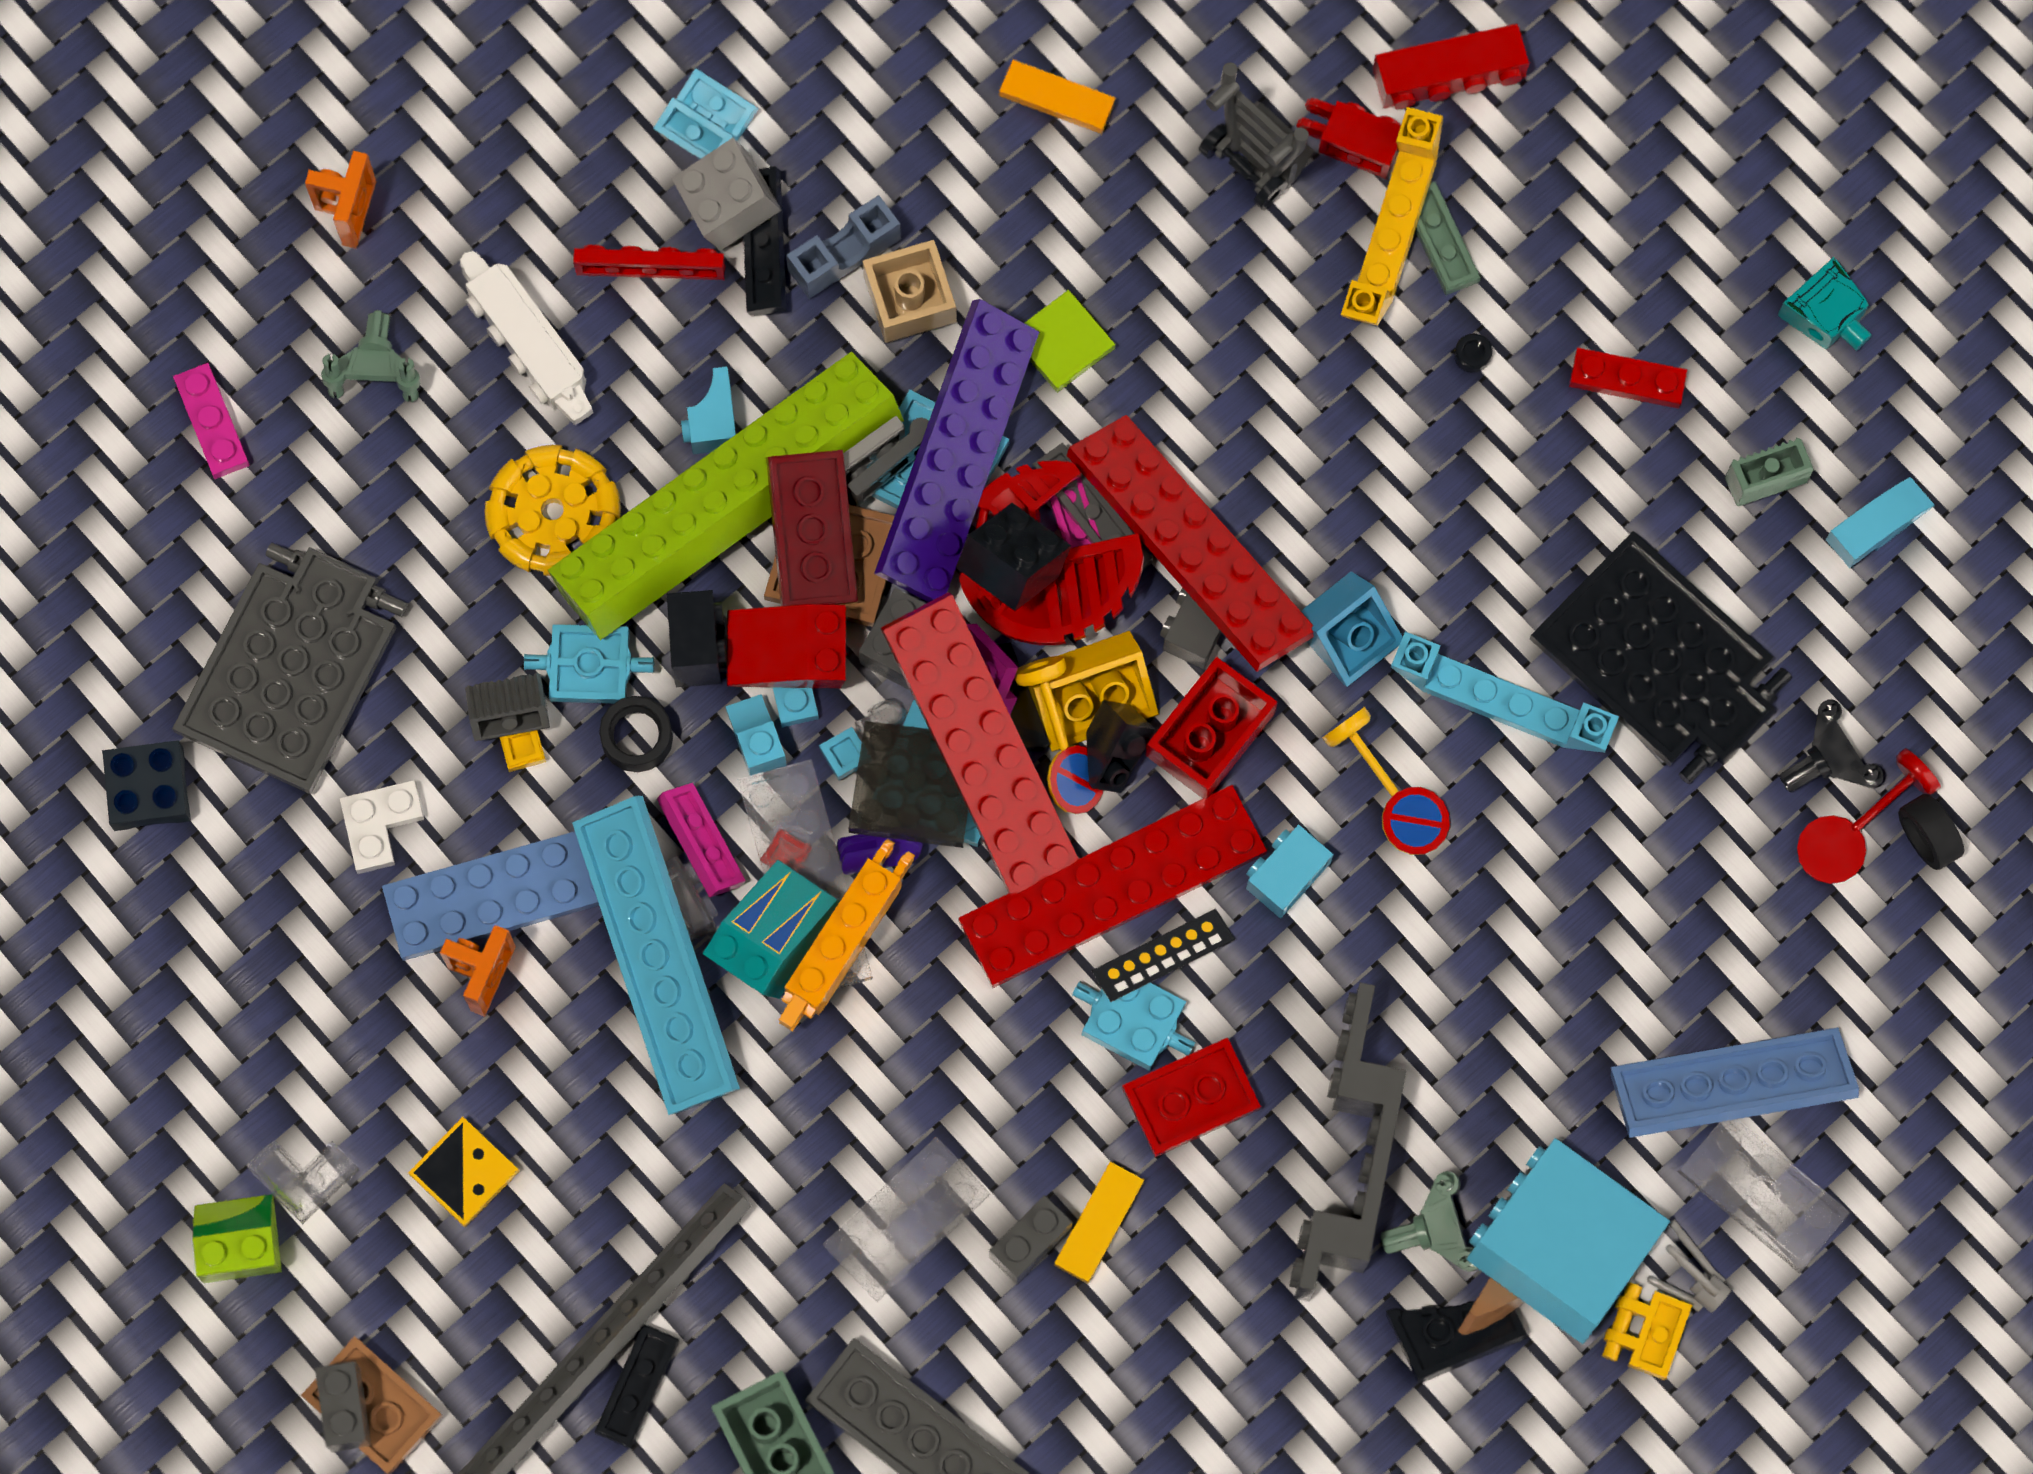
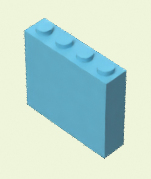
[1466,1138,1670,1344]

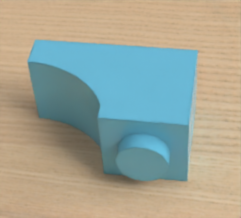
[681,366,736,455]
[725,694,787,780]

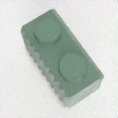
[1725,437,1814,507]

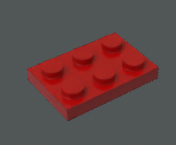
[1122,1037,1261,1157]

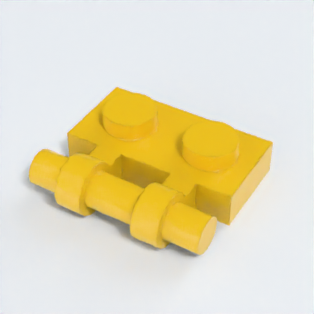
[1602,1282,1692,1380]

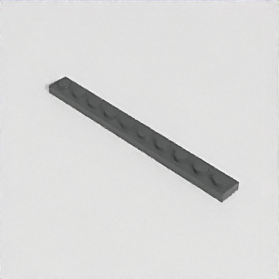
[458,1183,752,1474]

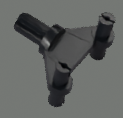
[1779,699,1883,793]

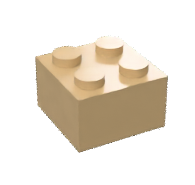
[862,240,956,343]

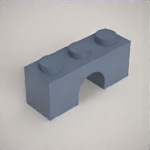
[786,195,901,299]

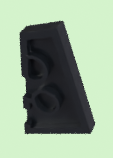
[1386,1303,1527,1384]

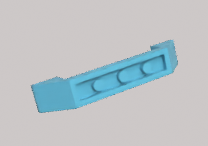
[1391,631,1619,753]

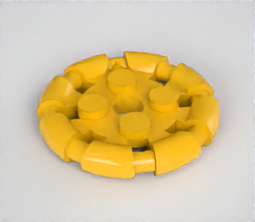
[484,445,621,576]

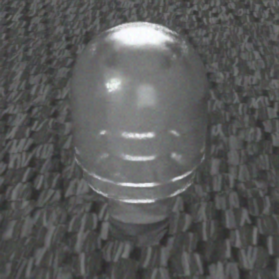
[855,698,907,736]

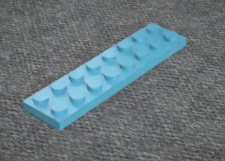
[572,795,740,1115]

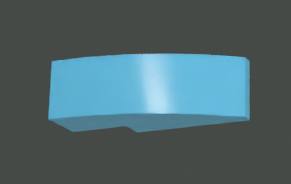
[1826,477,1934,568]

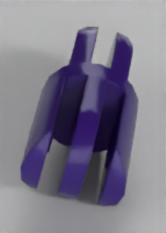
[837,827,922,875]

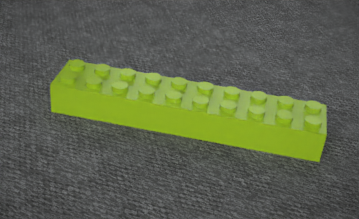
[548,351,904,641]

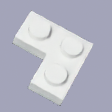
[340,780,424,874]

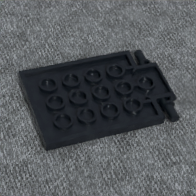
[1530,531,1792,784]

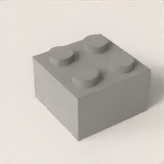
[672,138,781,251]

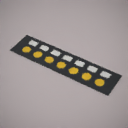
[1091,908,1235,1002]

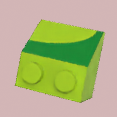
[192,1194,282,1283]

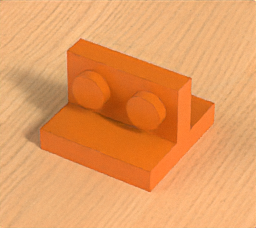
[305,151,376,249]
[440,925,516,1017]

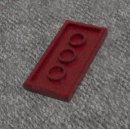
[766,450,858,606]

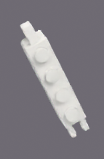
[460,250,593,425]

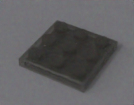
[848,721,969,848]

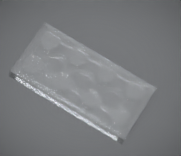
[1678,1119,1851,1274]
[823,1137,990,1302]

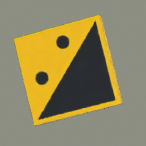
[408,1117,520,1228]

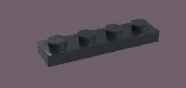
[743,166,787,316]

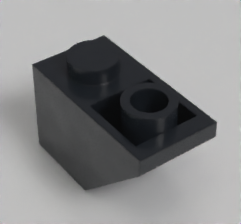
[1086,700,1155,793]

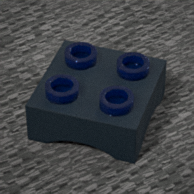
[102,740,191,831]

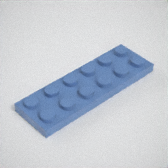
[382,831,599,961]
[1611,1028,1859,1138]

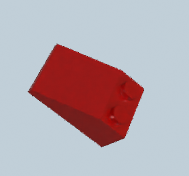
[727,604,846,689]

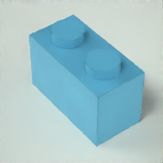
[1246,824,1334,919]

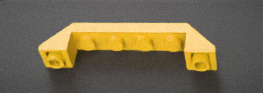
[1341,107,1443,326]

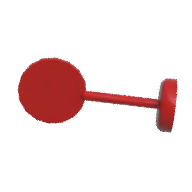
[1797,748,1941,884]

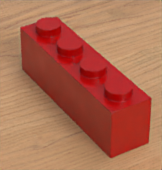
[1372,23,1529,110]

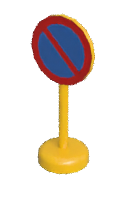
[1014,656,1103,814]
[1322,707,1450,855]

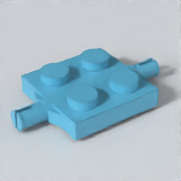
[524,624,654,703]
[1072,981,1196,1071]

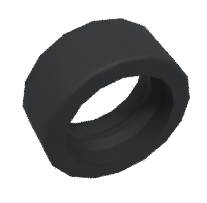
[599,696,673,773]
[1898,794,1965,870]

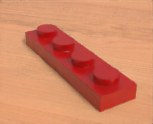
[573,244,725,280]

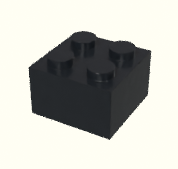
[956,503,1071,611]
[667,590,727,688]

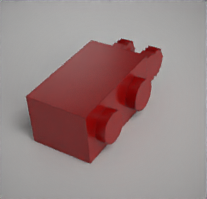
[1296,97,1401,179]

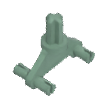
[321,310,420,402]
[1381,1171,1478,1272]

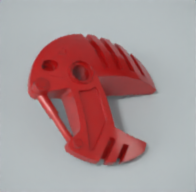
[959,460,1144,645]

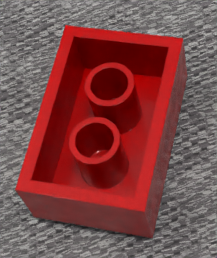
[1145,656,1277,799]

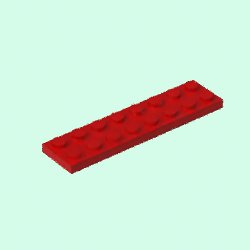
[1066,415,1314,672]
[880,592,1079,896]
[958,785,1267,988]

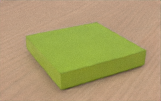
[1025,290,1115,393]

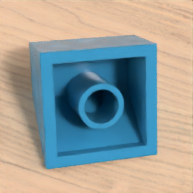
[1301,571,1403,687]

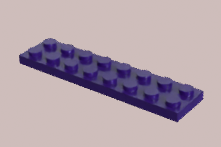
[874,299,1039,602]

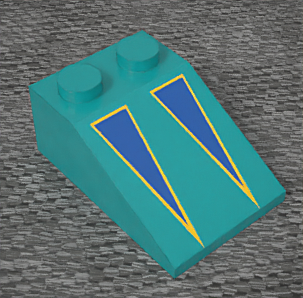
[703,860,840,999]

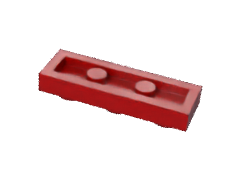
[1569,347,1687,409]

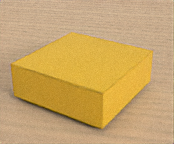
[500,730,546,772]

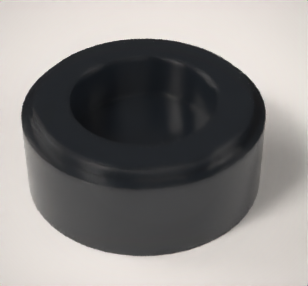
[1454,333,1492,373]

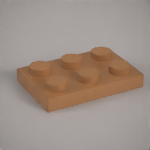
[301,1336,443,1474]

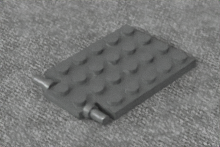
[172,543,408,795]

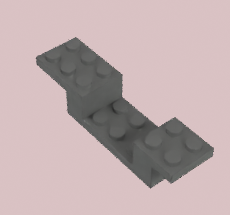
[1289,982,1407,1302]

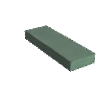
[1415,181,1481,295]

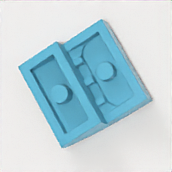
[653,68,759,159]

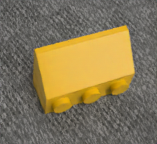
[1028,631,1159,752]

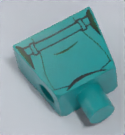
[1778,257,1872,351]

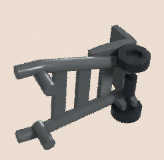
[1198,62,1315,210]

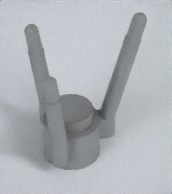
[1647,1220,1731,1313]

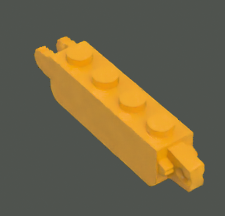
[779,839,915,1032]

